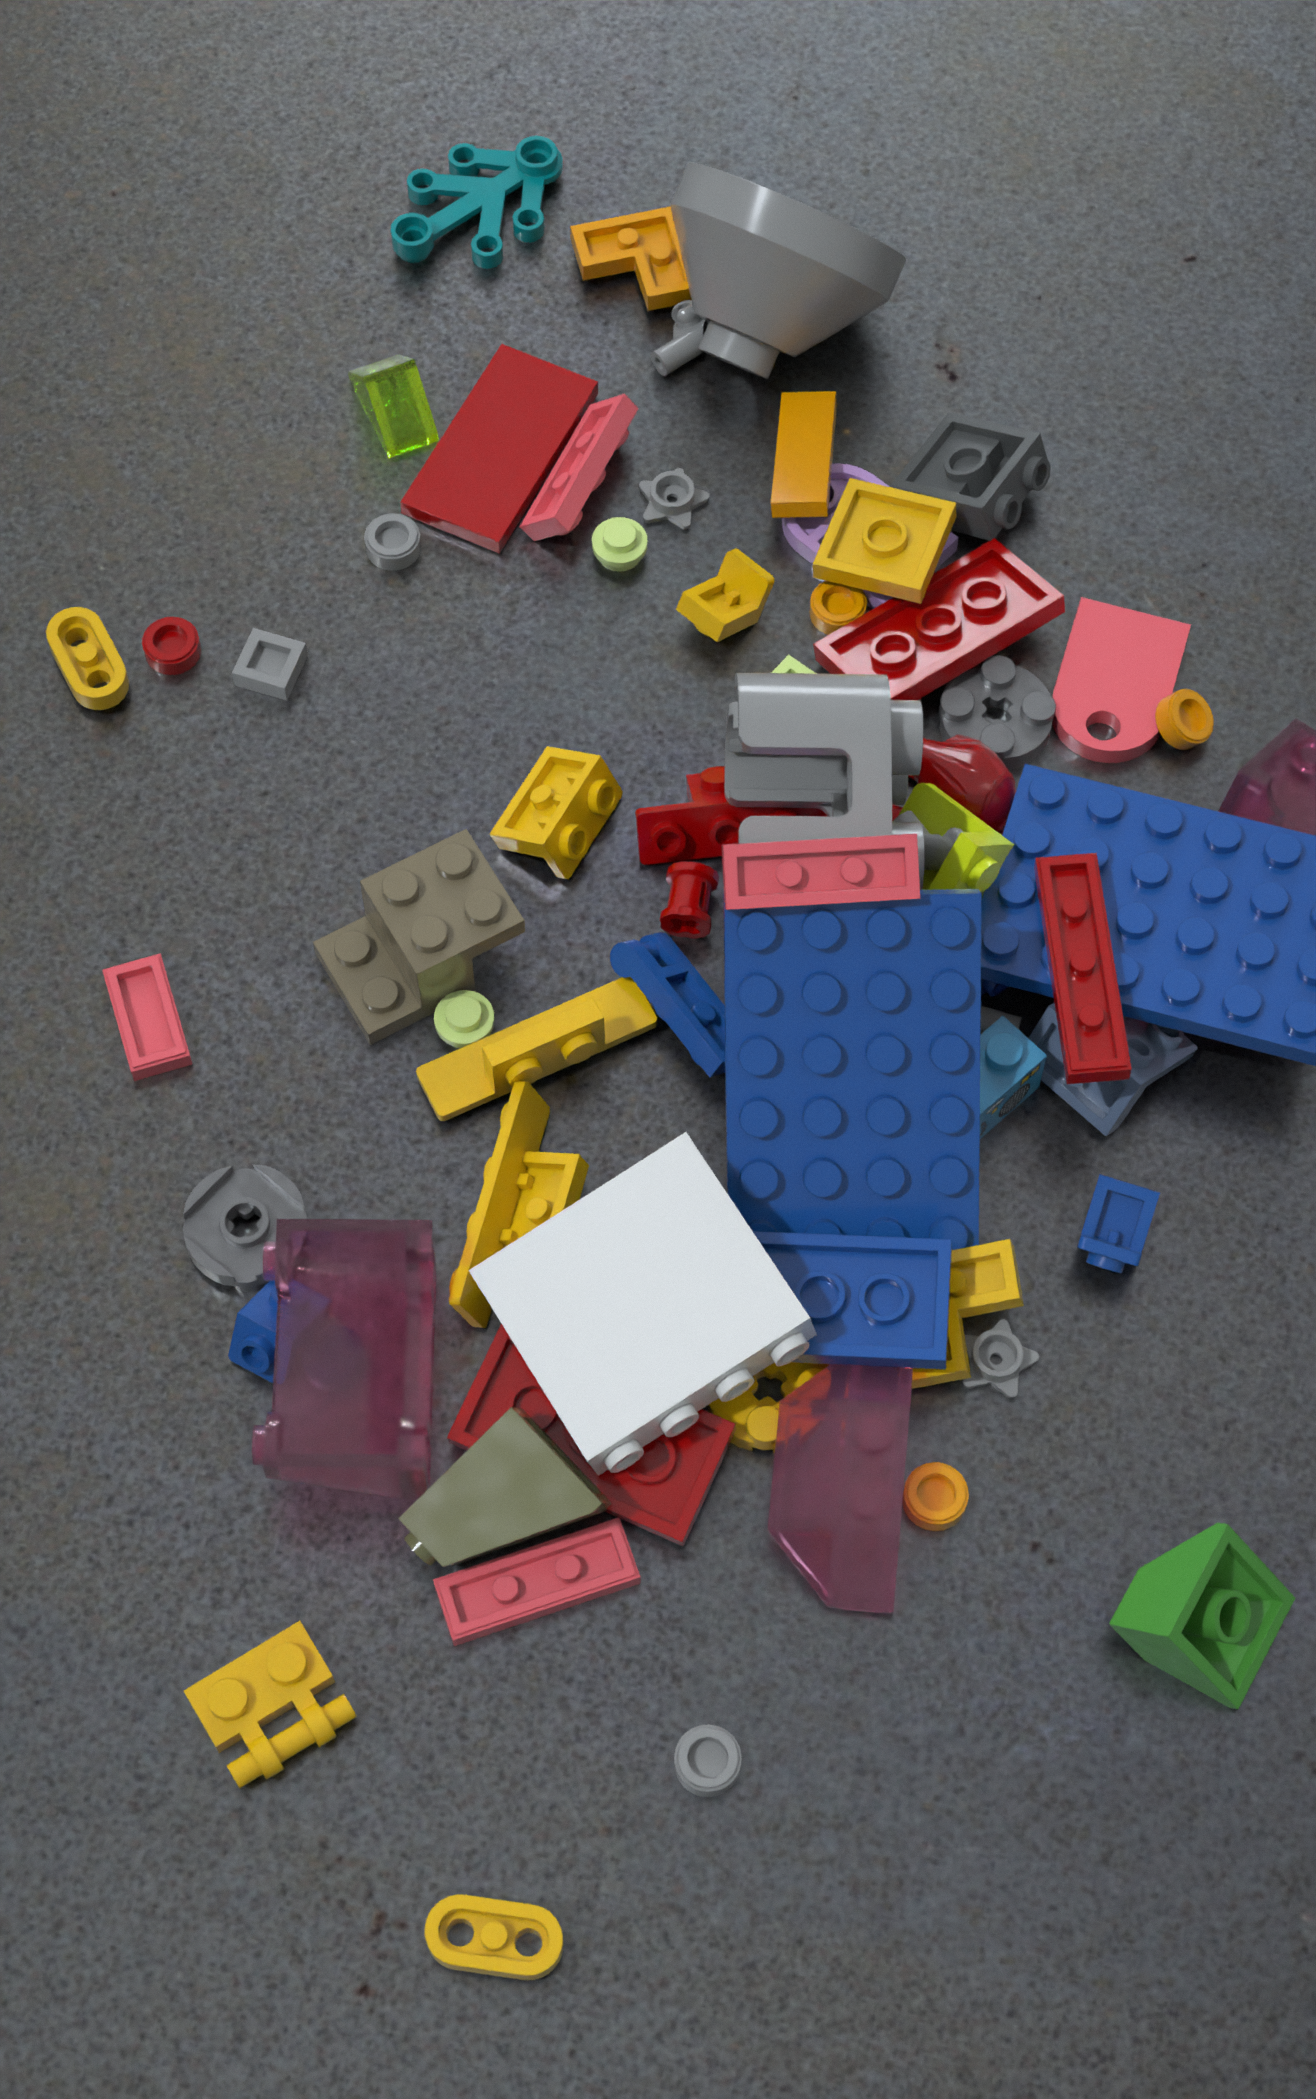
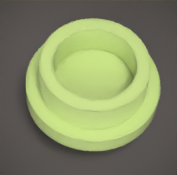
[592,517,648,571]
[434,990,495,1049]

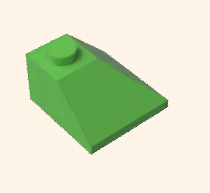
[1109,1522,1295,1710]

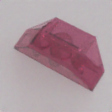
[768,1364,913,1614]

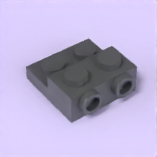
[891,412,1050,540]

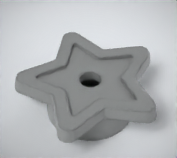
[639,468,710,530]
[963,1319,1039,1398]

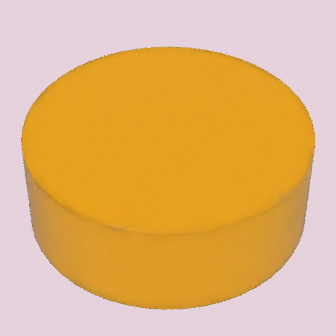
[809,581,867,635]
[1155,689,1214,750]
[902,1462,969,1531]

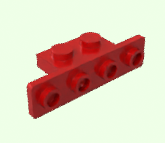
[635,766,827,865]

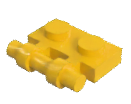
[184,1621,357,1789]

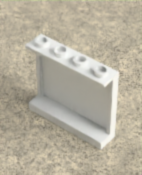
[469,1132,817,1475]

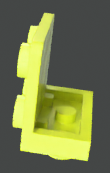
[898,783,1014,898]

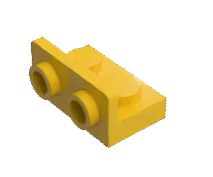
[489,746,623,880]

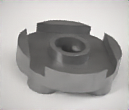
[939,655,1056,769]
[183,1164,310,1292]

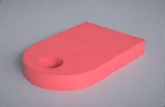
[1052,597,1191,763]

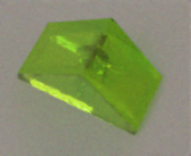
[348,354,439,458]

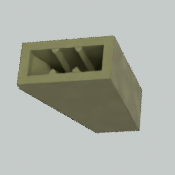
[398,1407,612,1567]

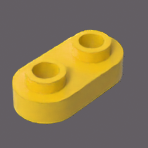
[46,607,129,710]
[425,1894,563,1980]

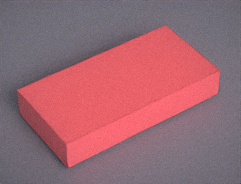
[102,953,193,1081]

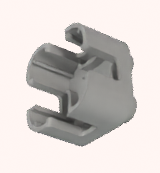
[724,673,924,890]

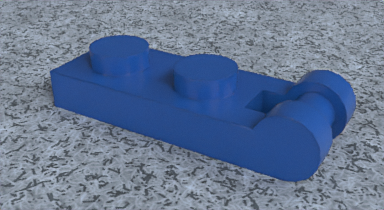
[610,932,725,1077]

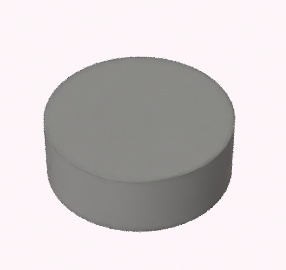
[364,513,421,571]
[674,1725,742,1797]

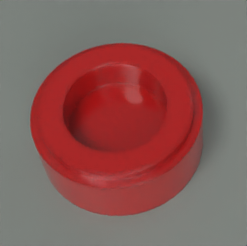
[142,617,201,675]

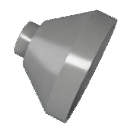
[670,162,907,379]

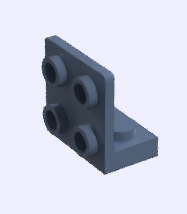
[1028,1003,1197,1136]

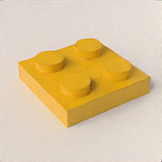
[812,478,956,604]

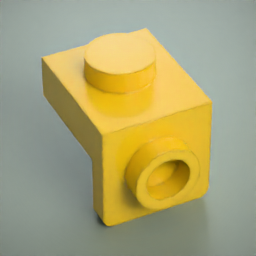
[676,548,775,642]

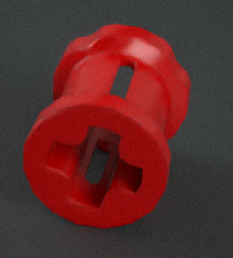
[659,861,719,939]

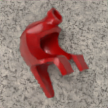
[892,734,1016,835]

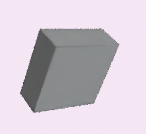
[232,628,308,701]

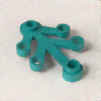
[391,136,563,269]

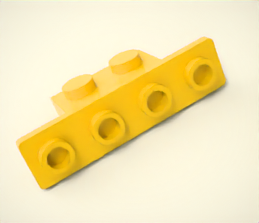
[416,977,657,1121]
[449,1081,589,1328]

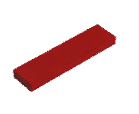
[1034,853,1132,1084]

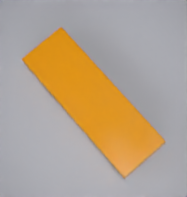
[771,391,837,518]

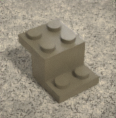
[313,829,525,1045]

